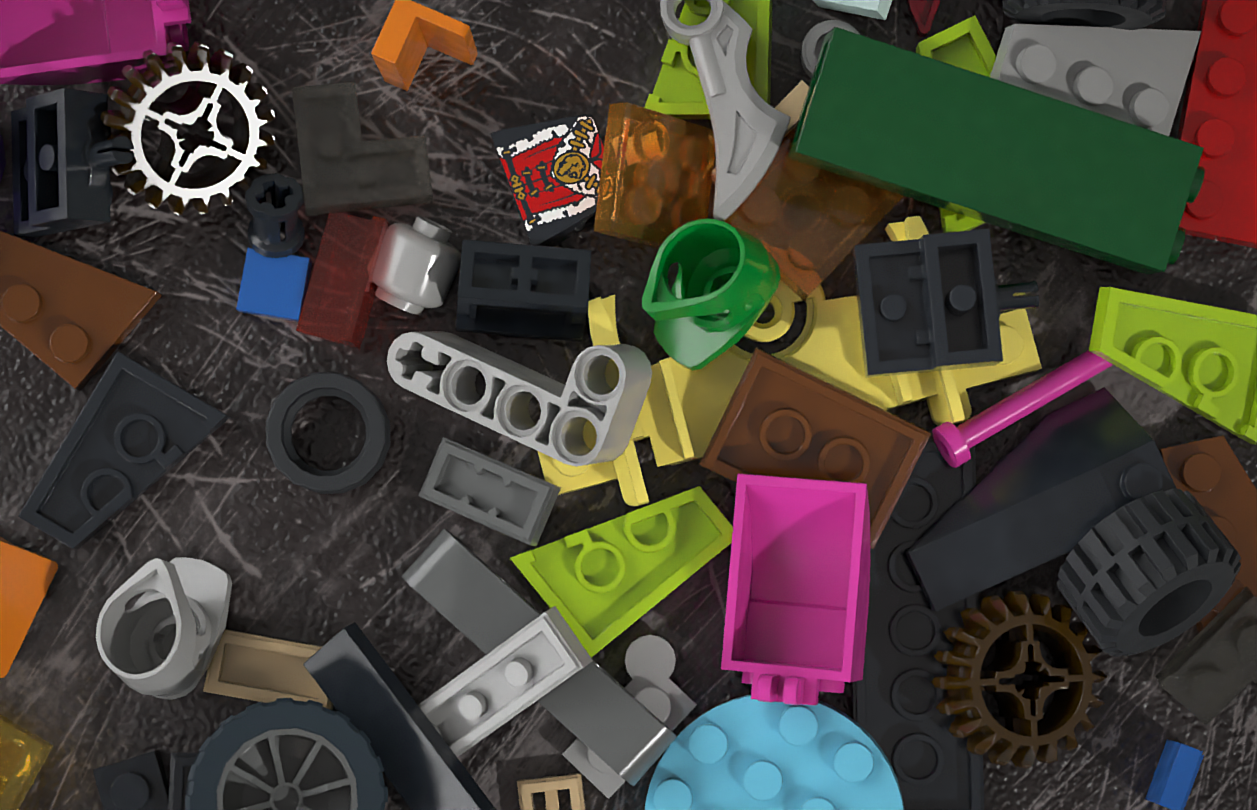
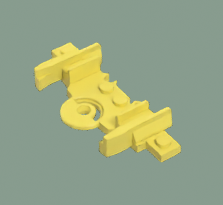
[538,216,1042,506]

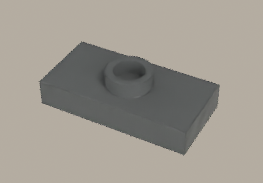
[418,437,561,546]

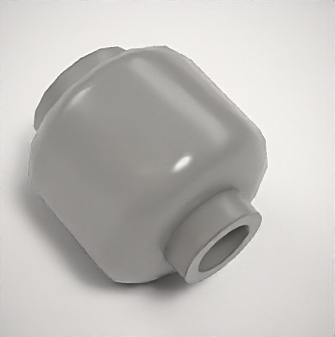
[369,216,461,315]

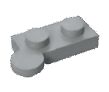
[562,635,697,799]

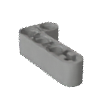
[387,331,652,467]

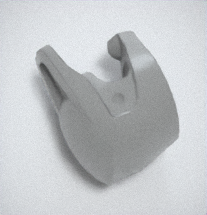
[96,557,232,700]

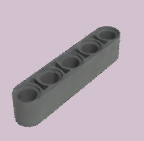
[402,528,677,786]

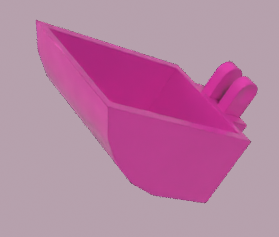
[0,0,191,86]
[721,474,870,706]

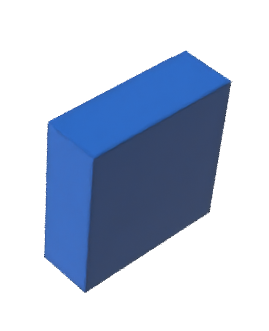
[236,248,313,323]
[1145,739,1204,810]

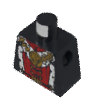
[490,114,650,247]

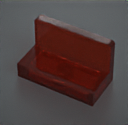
[296,210,390,350]

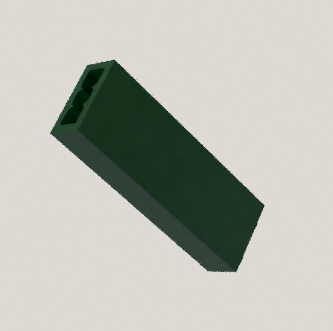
[787,27,1205,274]

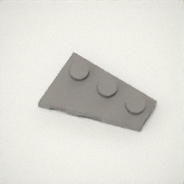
[990,24,1201,136]

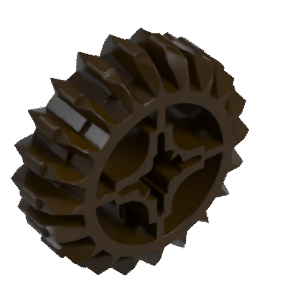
[100,41,275,215]
[931,591,1108,768]

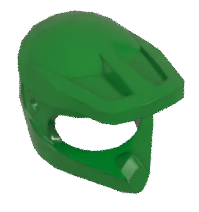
[642,219,781,371]

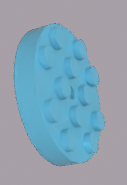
[645,694,904,810]

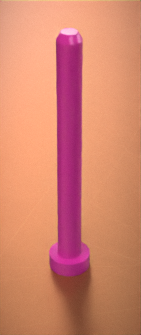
[932,350,1113,468]

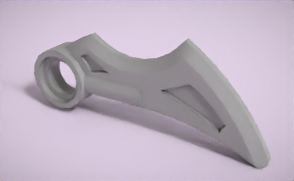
[660,0,791,222]

